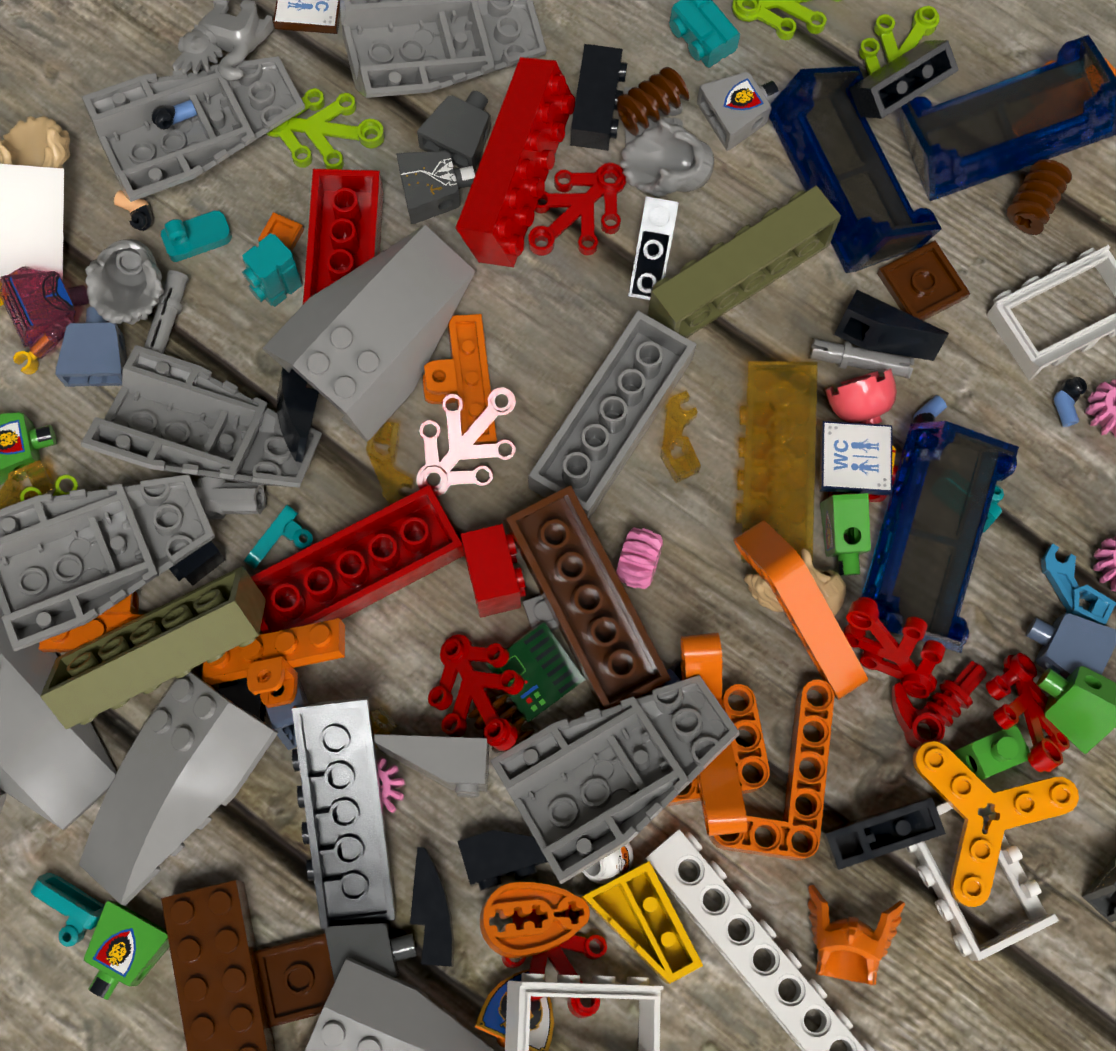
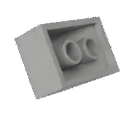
[374,734,489,798]

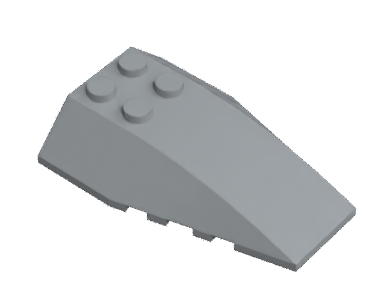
[340,0,547,98]
[81,56,305,202]
[263,225,475,442]
[81,345,322,488]
[0,474,215,652]
[0,606,117,830]
[79,669,278,906]
[490,675,740,884]
[305,957,495,1051]

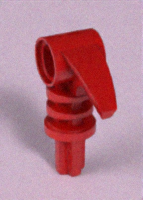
[892,661,987,749]

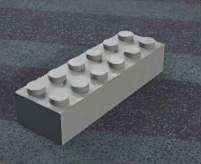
[528,310,697,520]

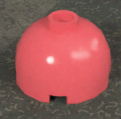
[825,368,897,424]

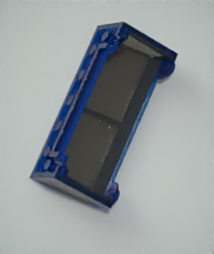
[899,35,1116,201]
[769,66,942,273]
[861,421,1019,653]

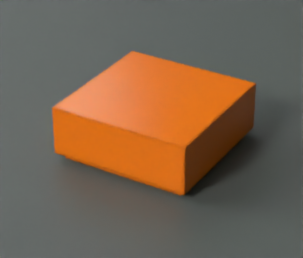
[258,212,304,252]

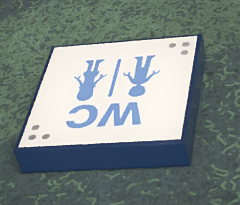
[820,421,892,496]

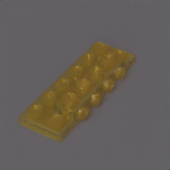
[736,361,818,564]

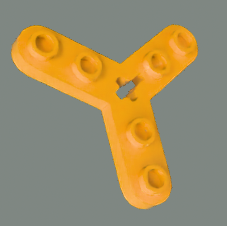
[913,741,1079,907]

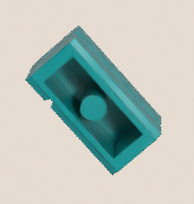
[669,0,740,68]
[242,233,302,307]

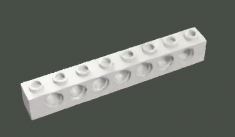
[643,829,875,1051]

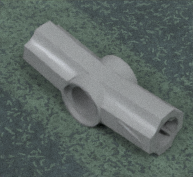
[192,477,266,519]

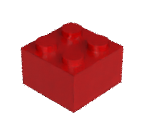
[461,524,526,618]

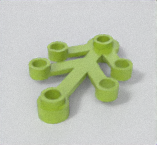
[732,0,841,40]
[859,6,939,89]
[266,88,384,170]

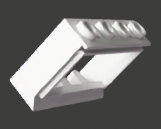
[987,245,1116,381]
[905,783,1059,961]
[505,973,663,1051]

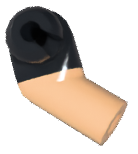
[114,190,153,231]

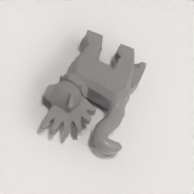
[172,0,274,81]

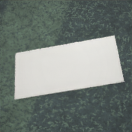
[0,164,64,290]

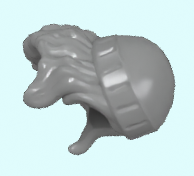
[620,118,714,197]
[85,239,164,325]

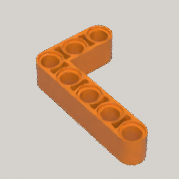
[733,520,868,700]
[681,632,747,836]
[709,679,834,861]
[667,684,770,806]

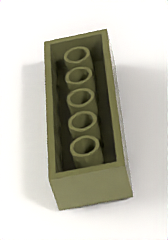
[648,185,841,338]
[40,566,266,730]

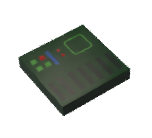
[485,622,585,722]

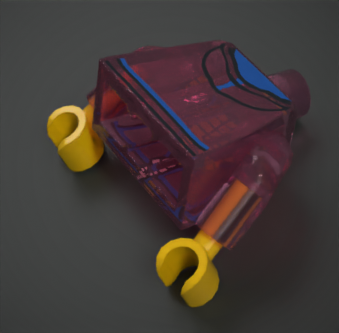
[0,266,89,375]

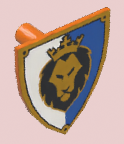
[475,969,554,1051]

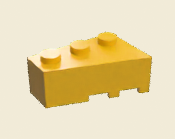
[582,861,703,984]

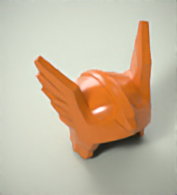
[808,885,905,985]

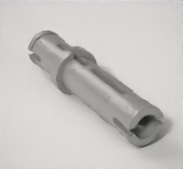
[144,270,189,354]
[809,338,914,379]

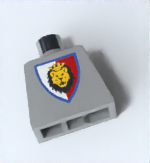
[697,72,780,151]

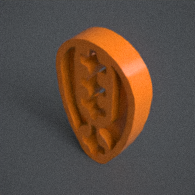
[480,882,590,959]

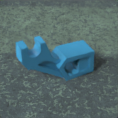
[1041,543,1116,626]

